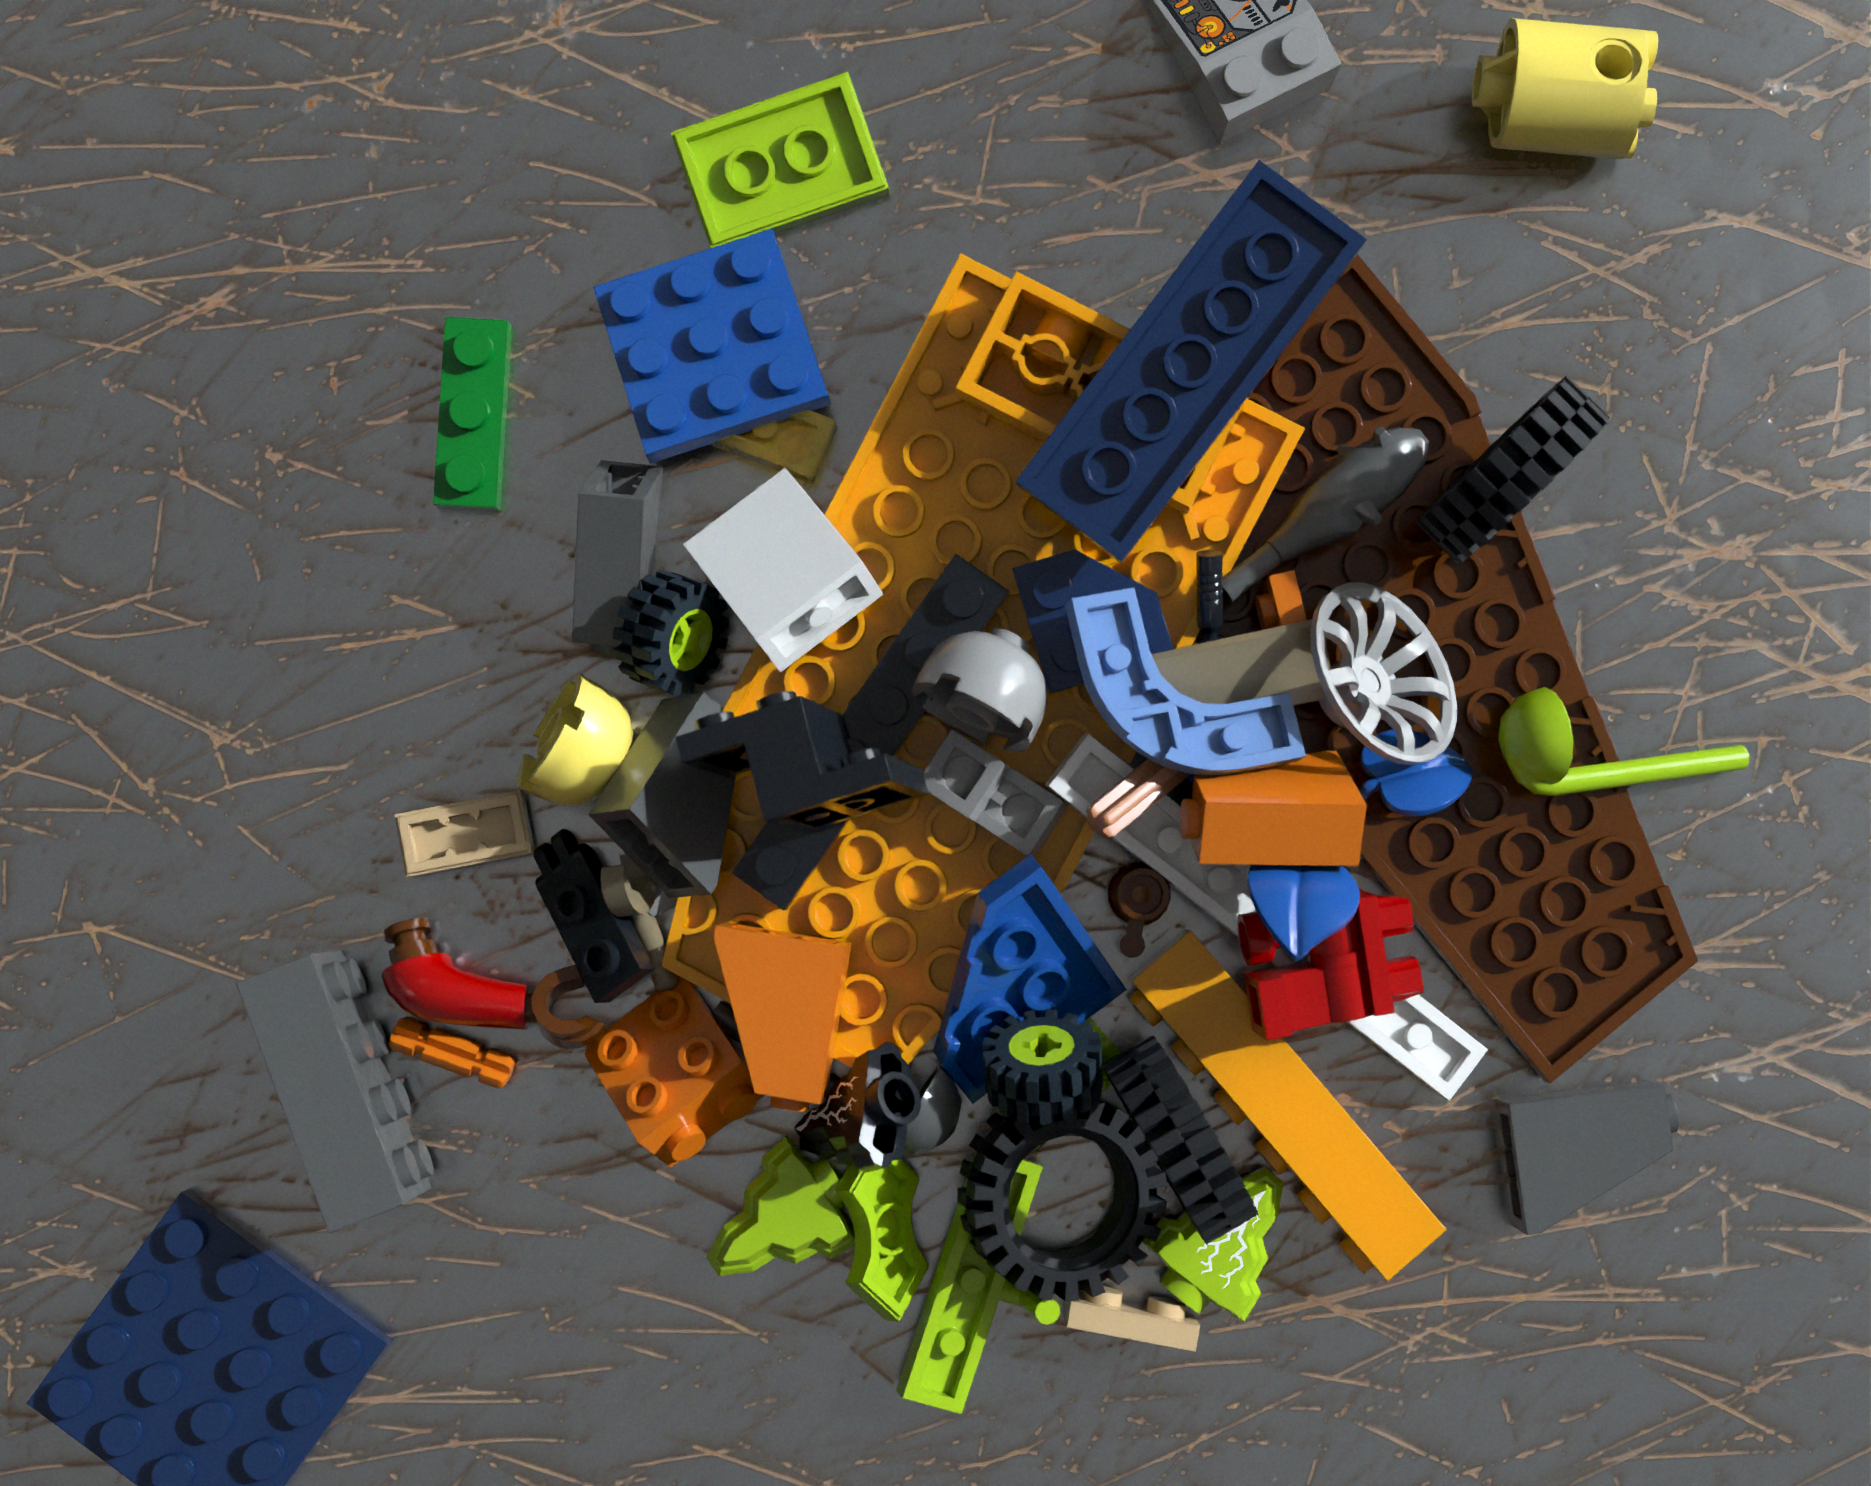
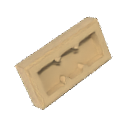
[394,790,535,877]

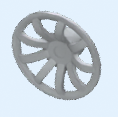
[1310,582,1457,765]

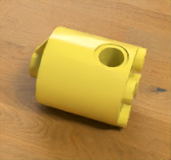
[1472,18,1658,159]

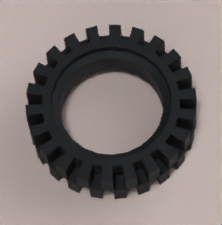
[1416,375,1610,564]
[1102,1035,1259,1245]
[957,1099,1167,1302]

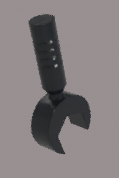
[1192,550,1226,645]

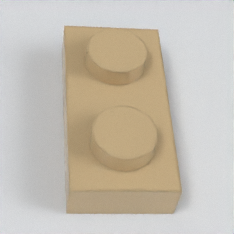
[1064,1286,1200,1352]

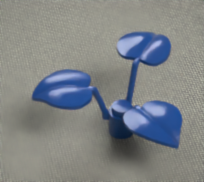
[1187,730,1473,961]

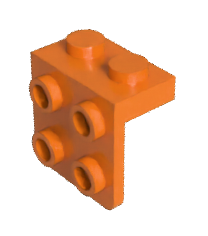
[585,976,764,1168]

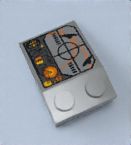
[1145,0,1342,144]

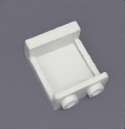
[683,468,884,672]

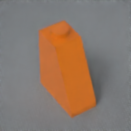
[1180,751,1367,866]
[713,922,852,1112]

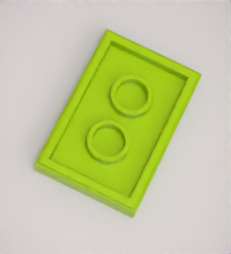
[670,72,889,248]

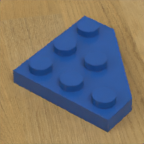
[933,854,1127,1104]

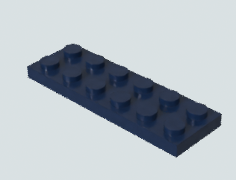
[1015,160,1367,564]

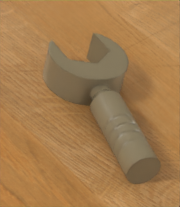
[601,854,679,991]

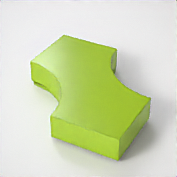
[835,1159,929,1322]

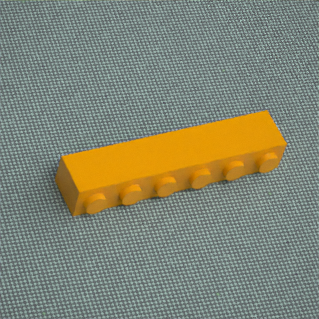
[1127,929,1447,1281]

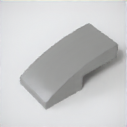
[923,729,1069,858]

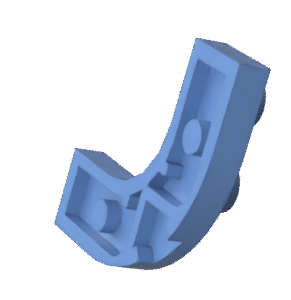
[1065,587,1306,776]

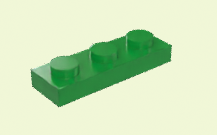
[433,317,512,511]

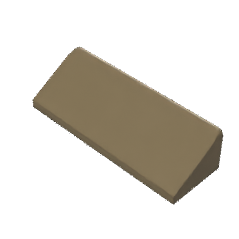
[1151,619,1331,706]

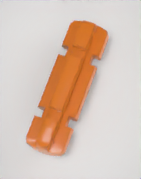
[389,1017,516,1088]

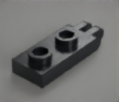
[533,829,655,1003]

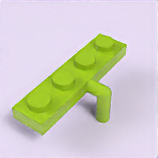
[896,1150,1060,1414]

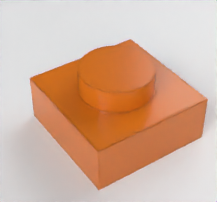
[1255,570,1307,630]

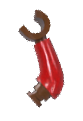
[381,918,606,1049]

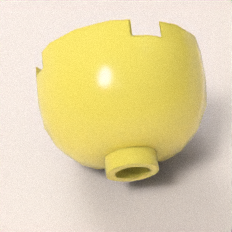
[516,674,633,805]

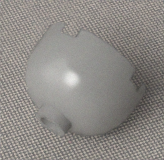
[911,628,1048,752]

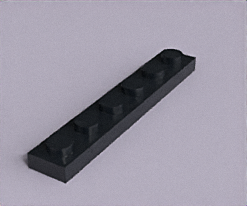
[732,554,1010,910]

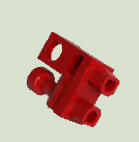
[1237,889,1424,1041]

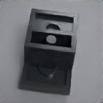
[675,691,929,833]

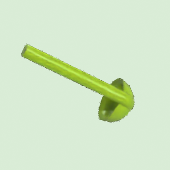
[1498,687,1749,796]

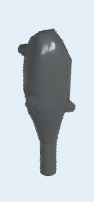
[1222,426,1429,602]

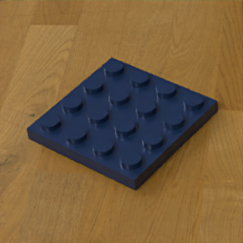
[27,1189,393,1486]

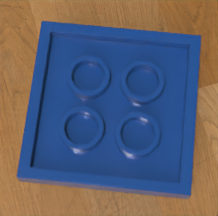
[593,228,831,464]

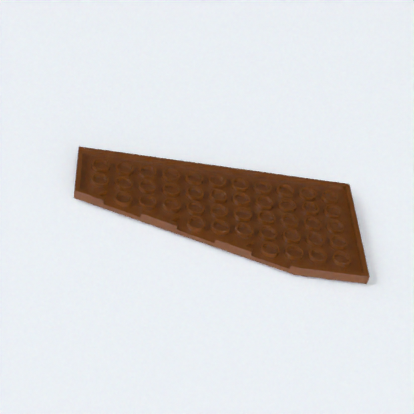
[1197,254,1698,1083]

